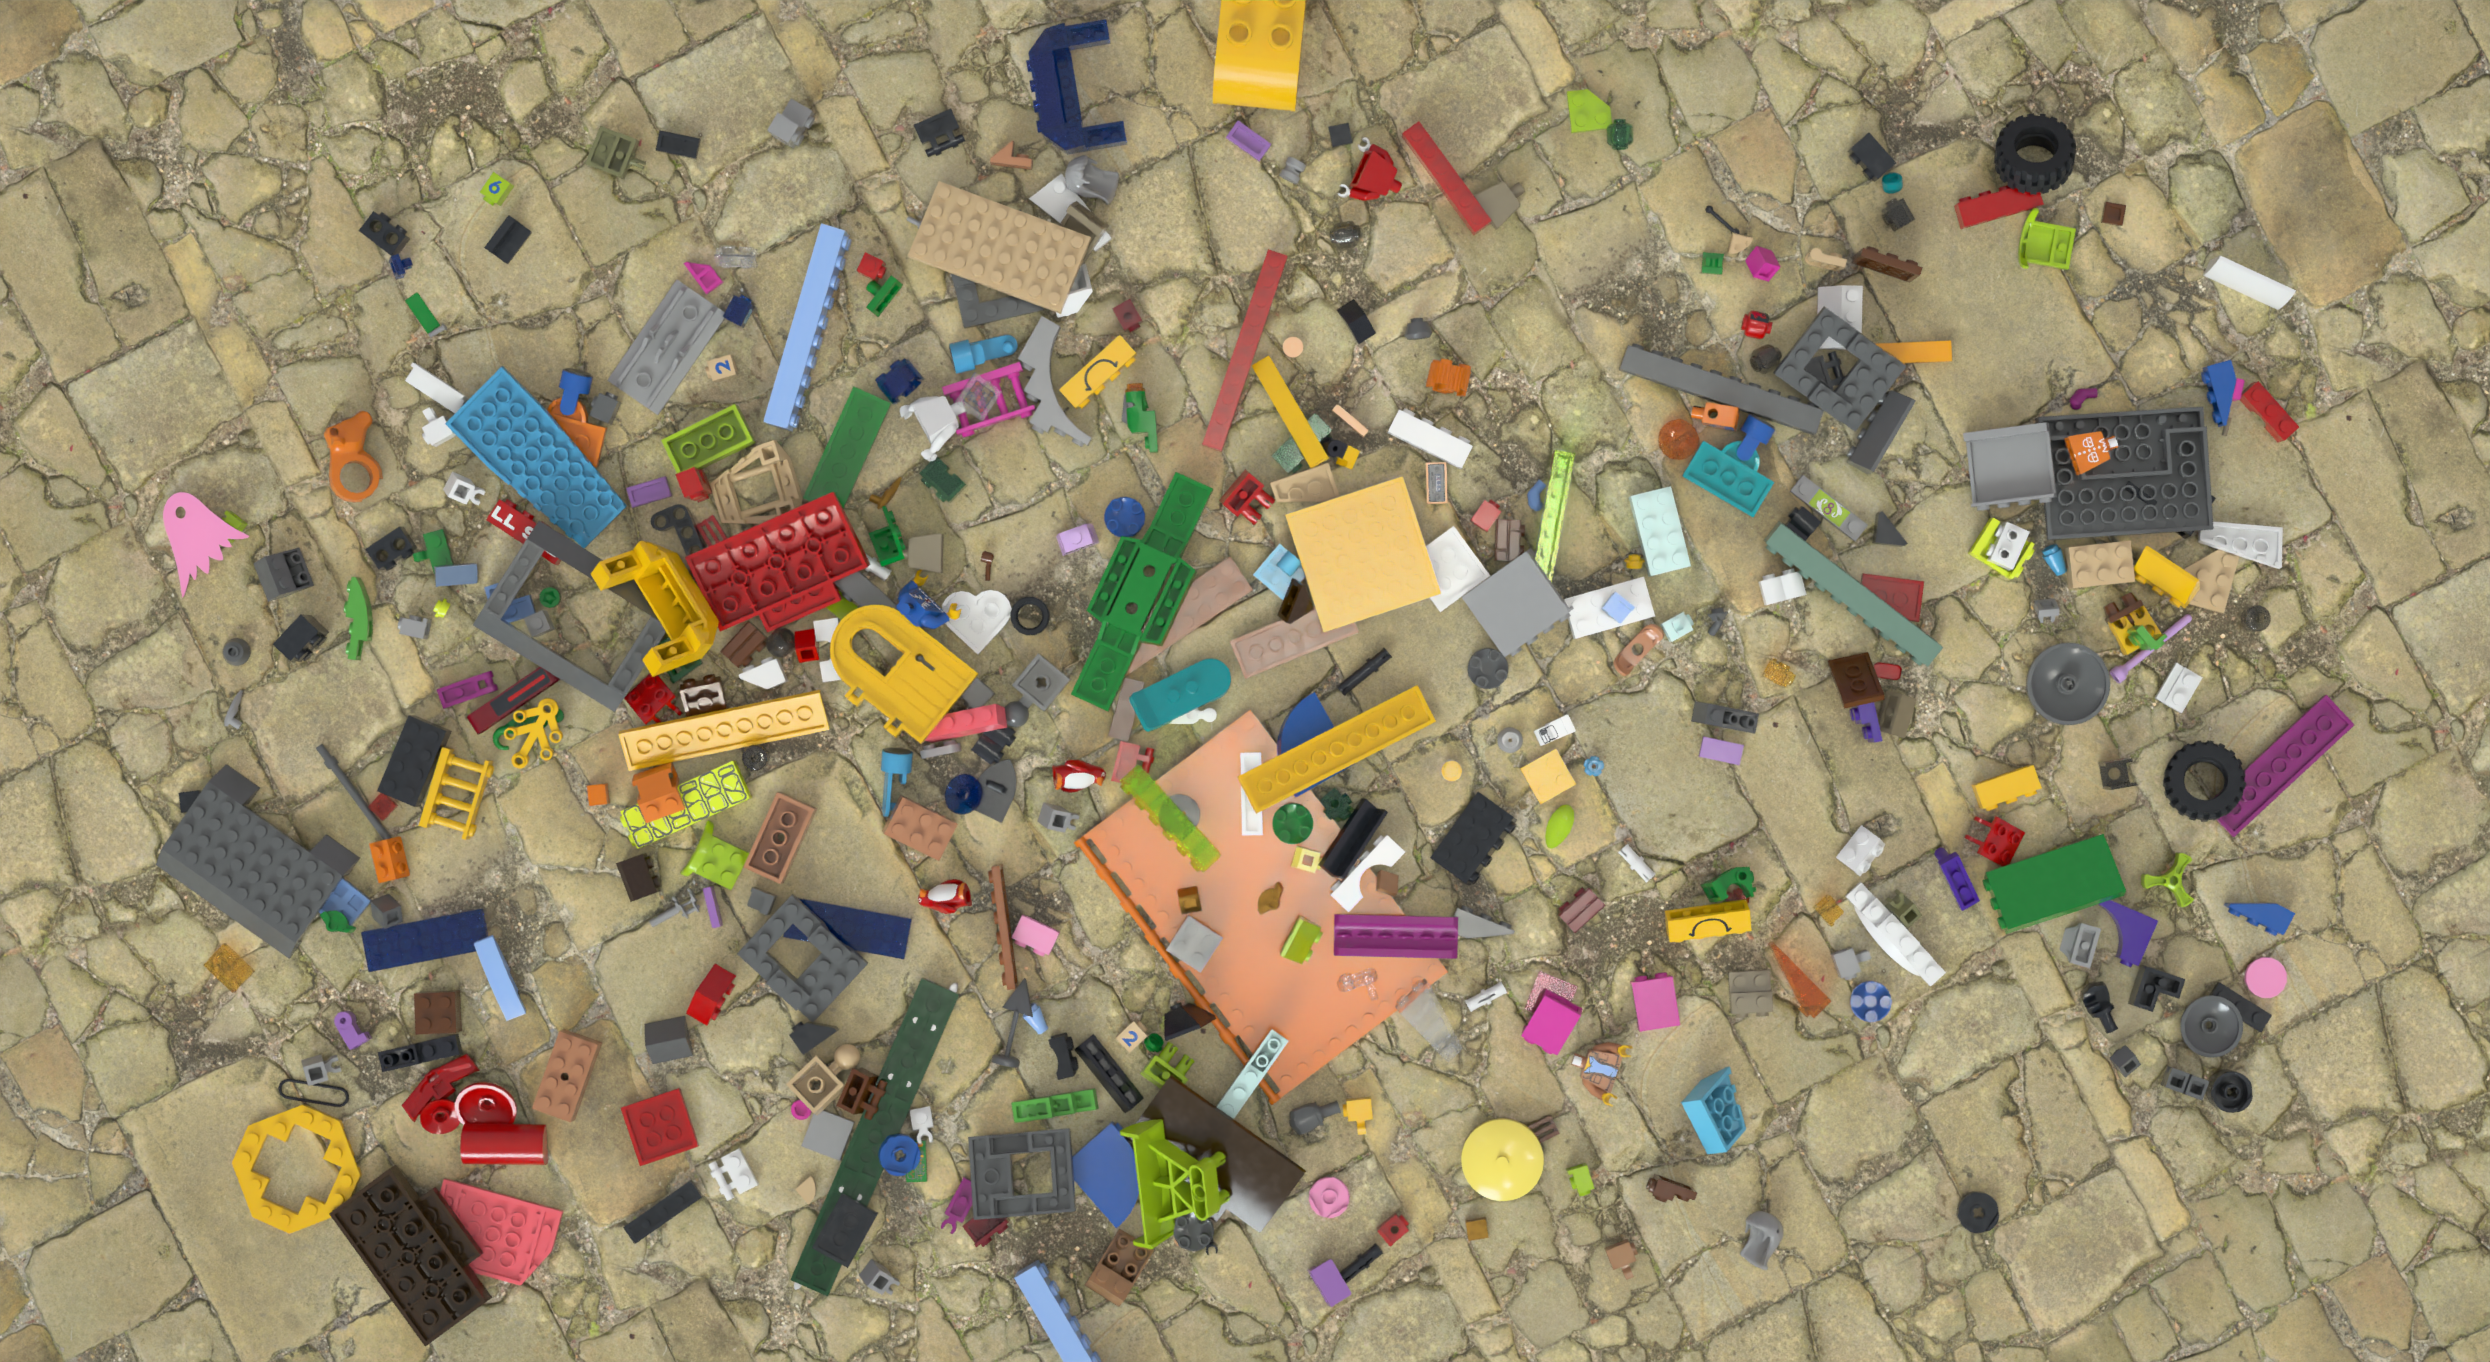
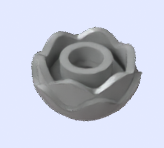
[1497,727,1523,753]

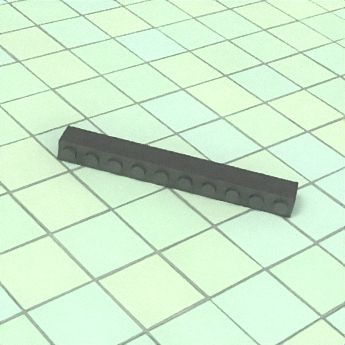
[1619,343,1824,435]
[834,571,995,709]

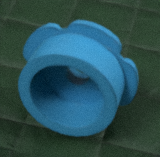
[1584,756,1604,776]

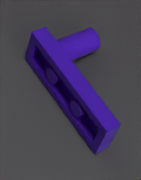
[1934,848,1980,911]

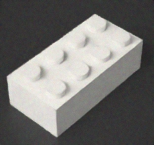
[1563,577,1655,639]

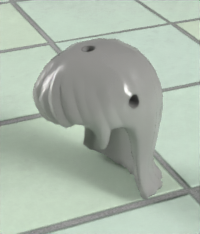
[1065,155,1119,205]
[1740,1211,1784,1270]

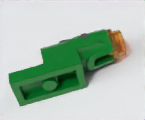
[1122,383,1158,453]

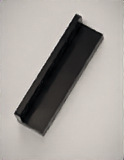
[1318,798,1388,879]

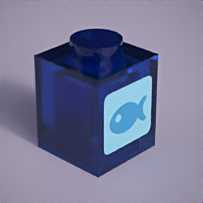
[723,294,755,328]

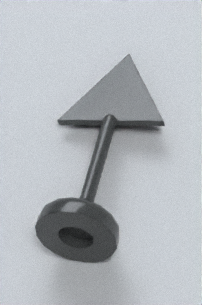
[991,978,1033,1068]

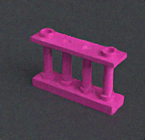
[942,362,1036,438]

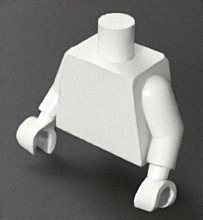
[900,396,965,461]

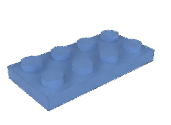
[309,850,372,926]

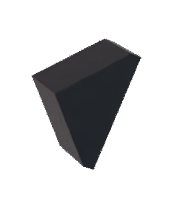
[1337,299,1376,344]
[1872,511,1908,547]

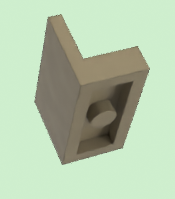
[1878,690,1916,738]

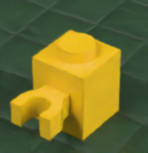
[1343,1097,1373,1135]

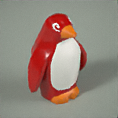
[1052,760,1106,793]
[918,879,972,914]

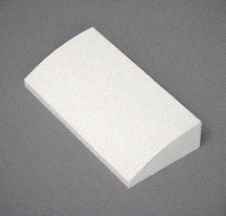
[2203,256,2296,310]

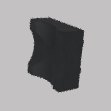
[1048,1032,1079,1080]

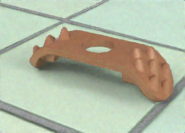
[1613,624,1664,676]

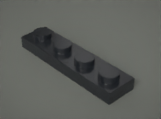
[623,1180,703,1244]

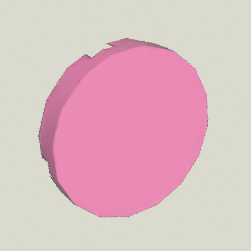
[2244,957,2287,998]
[1309,1177,1350,1218]

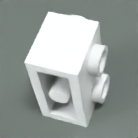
[1986,522,2030,570]

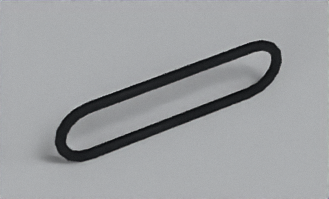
[278,1079,349,1107]

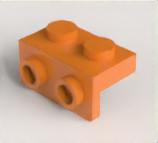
[369,836,410,883]

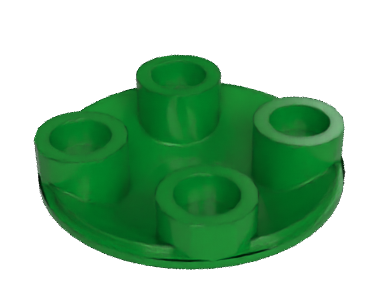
[1272,803,1313,844]

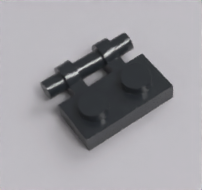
[914,109,965,157]
[1804,351,1845,390]

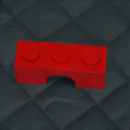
[2240,381,2299,442]
[675,467,713,503]

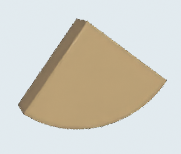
[1727,232,1753,254]
[795,1175,816,1205]

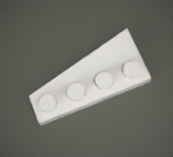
[1029,174,1112,252]
[2198,522,2283,569]

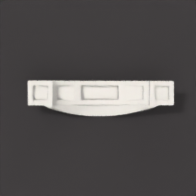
[1845,882,1946,986]

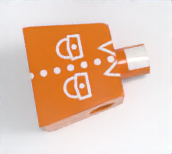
[2064,431,2118,476]

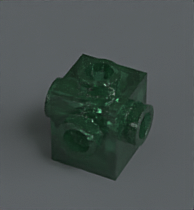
[1319,788,1354,822]

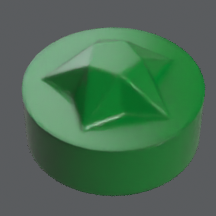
[539,587,561,608]

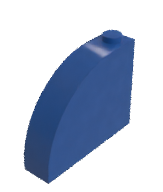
[1277,692,1355,797]
[1072,1121,1139,1228]

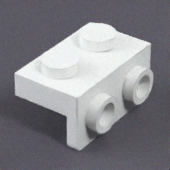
[1836,825,1885,876]

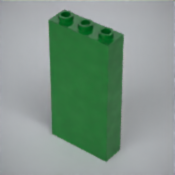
[1982,834,2126,934]

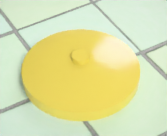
[1461,1118,1544,1201]

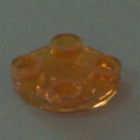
[1658,419,1700,460]

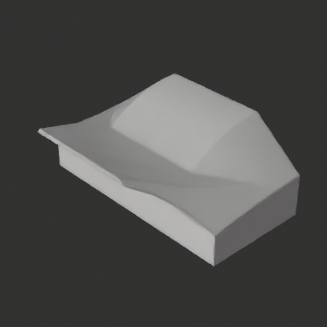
[2060,923,2101,968]

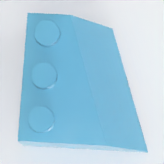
[1681,1067,1746,1154]

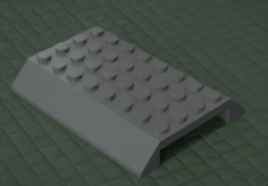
[156,764,360,959]

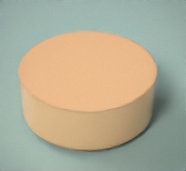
[1283,337,1303,358]

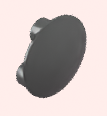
[1468,648,1508,689]
[1174,1212,1214,1251]

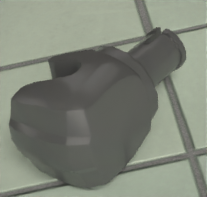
[1289,1100,1341,1135]

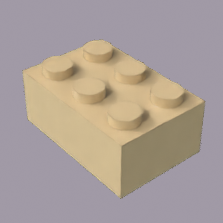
[2064,541,2135,589]

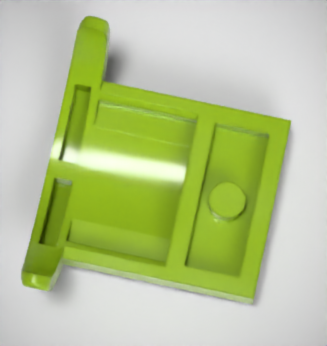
[2018,208,2076,270]
[680,820,749,890]

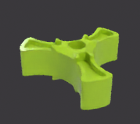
[2141,852,2194,907]

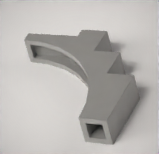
[1018,316,1092,447]

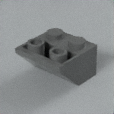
[254,547,314,602]

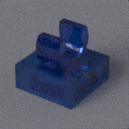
[389,254,413,280]

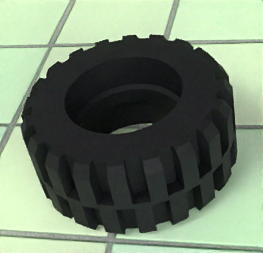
[1994,113,2076,195]
[2163,740,2246,822]

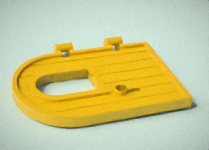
[830,605,978,744]

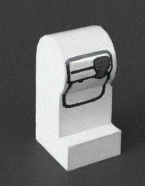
[1534,714,1576,746]

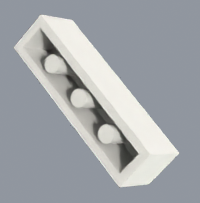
[1388,408,1473,469]

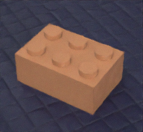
[882,794,958,861]

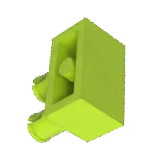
[1140,1042,1195,1089]

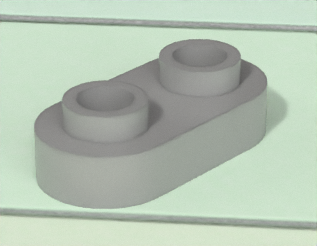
[920,740,962,759]

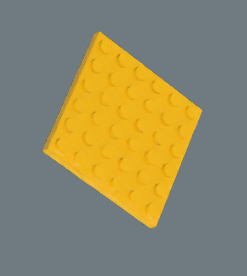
[1285,476,1441,632]

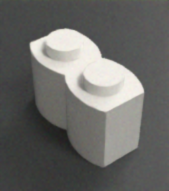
[1758,568,1807,605]

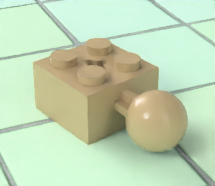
[786,1044,860,1116]

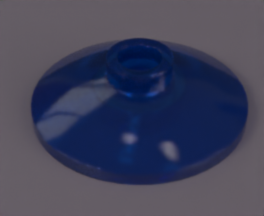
[945,774,982,815]

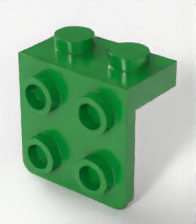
[868,506,906,567]

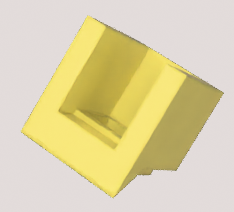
[1291,846,1322,873]

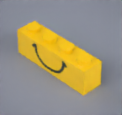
[1059,335,1137,410]
[1665,899,1752,942]

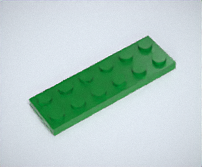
[803,386,891,509]

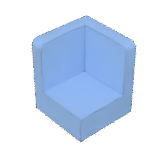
[1601,592,1635,623]

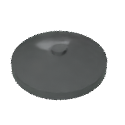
[2026,643,2110,725]

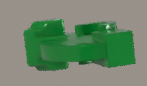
[320,911,356,934]

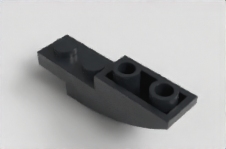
[378,1034,463,1072]

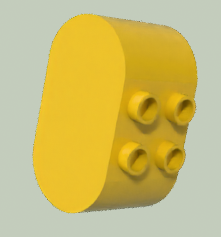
[1213,0,1307,112]

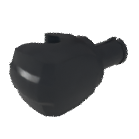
[2080,981,2118,1034]

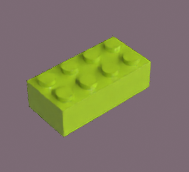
[661,404,756,473]

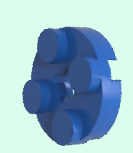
[878,1134,921,1176]

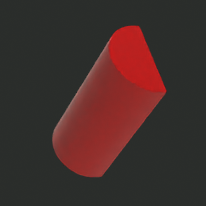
[460,1123,548,1165]

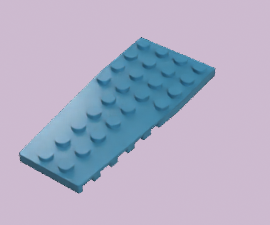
[445,366,627,548]

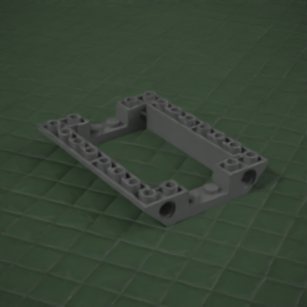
[473,521,666,712]

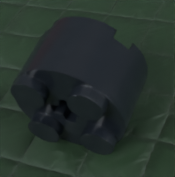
[2205,1069,2253,1113]

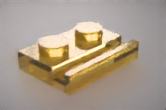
[203,943,255,993]

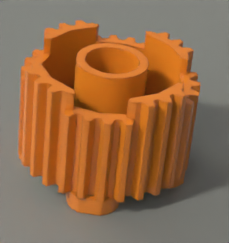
[1426,359,1471,397]

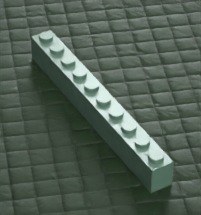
[1764,521,1943,667]

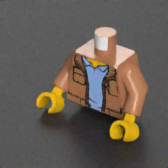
[1571,1042,1633,1107]

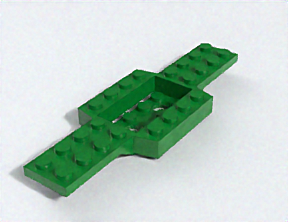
[1071,472,1213,712]

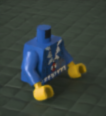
[896,570,962,629]

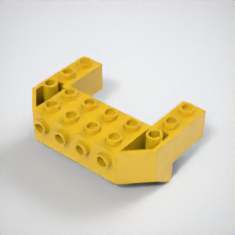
[591,541,719,677]

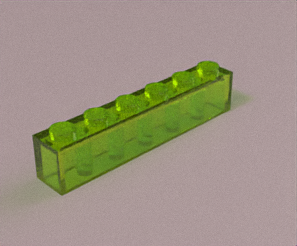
[1120,764,1222,872]

